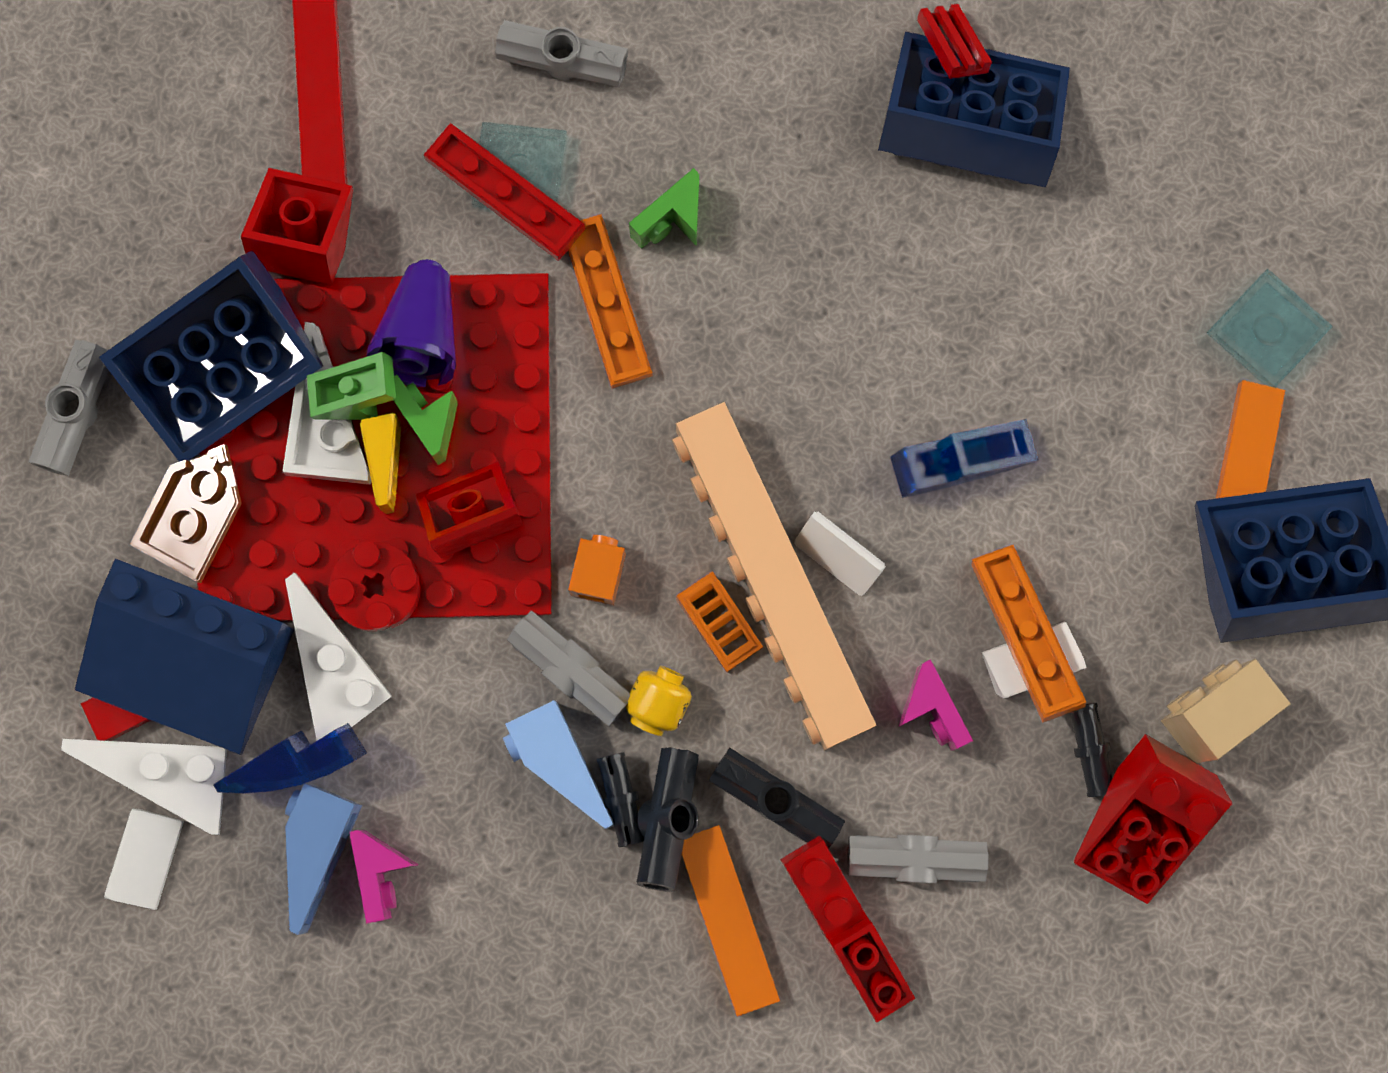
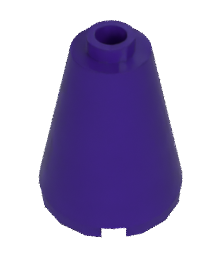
[367,259,456,387]

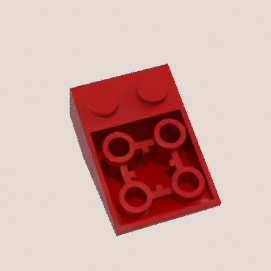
[1074,734,1233,904]

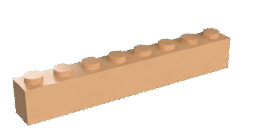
[672,402,877,751]

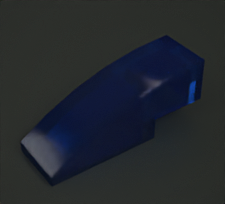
[890,419,1039,498]
[213,722,367,794]

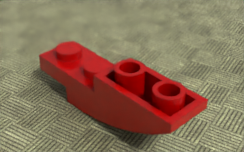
[780,836,916,1023]

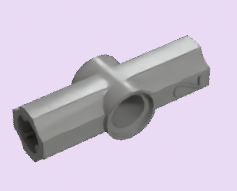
[495,20,628,88]
[29,340,109,476]
[507,610,630,727]
[847,835,989,883]

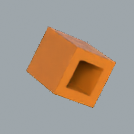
[568,535,626,606]

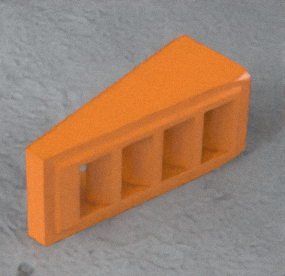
[676,571,763,673]

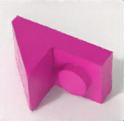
[899,659,973,751]
[349,830,418,924]

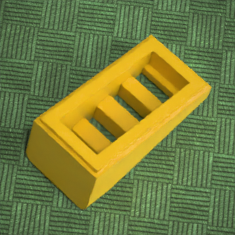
[360,413,401,514]

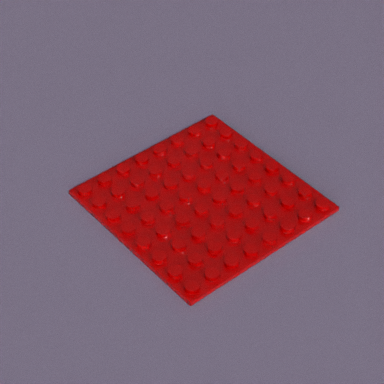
[197,273,552,621]

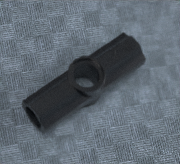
[636,747,699,892]
[708,747,845,849]

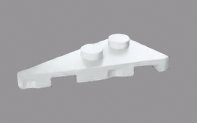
[283,322,371,485]
[285,573,392,750]
[61,739,227,835]

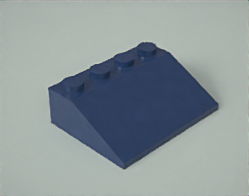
[878,31,1070,188]
[99,250,323,462]
[1195,478,1388,643]
[75,558,295,755]

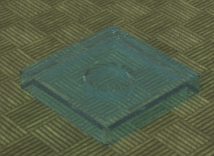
[471,122,568,209]
[1206,268,1333,388]

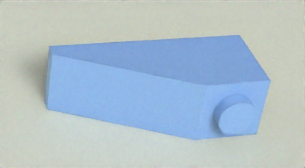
[503,700,614,829]

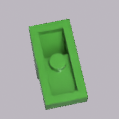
[629,168,699,249]
[307,352,396,420]
[393,375,458,465]

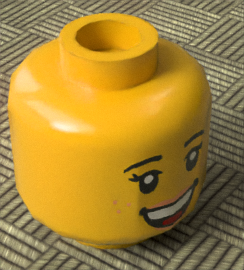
[626,665,692,736]

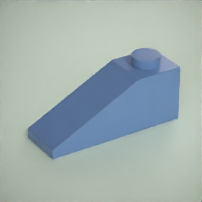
[285,783,362,935]

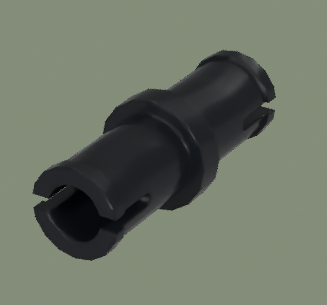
[1070,703,1113,797]
[596,752,645,848]

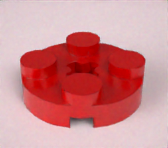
[328,541,420,632]

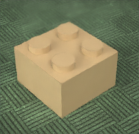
[1160,659,1291,763]

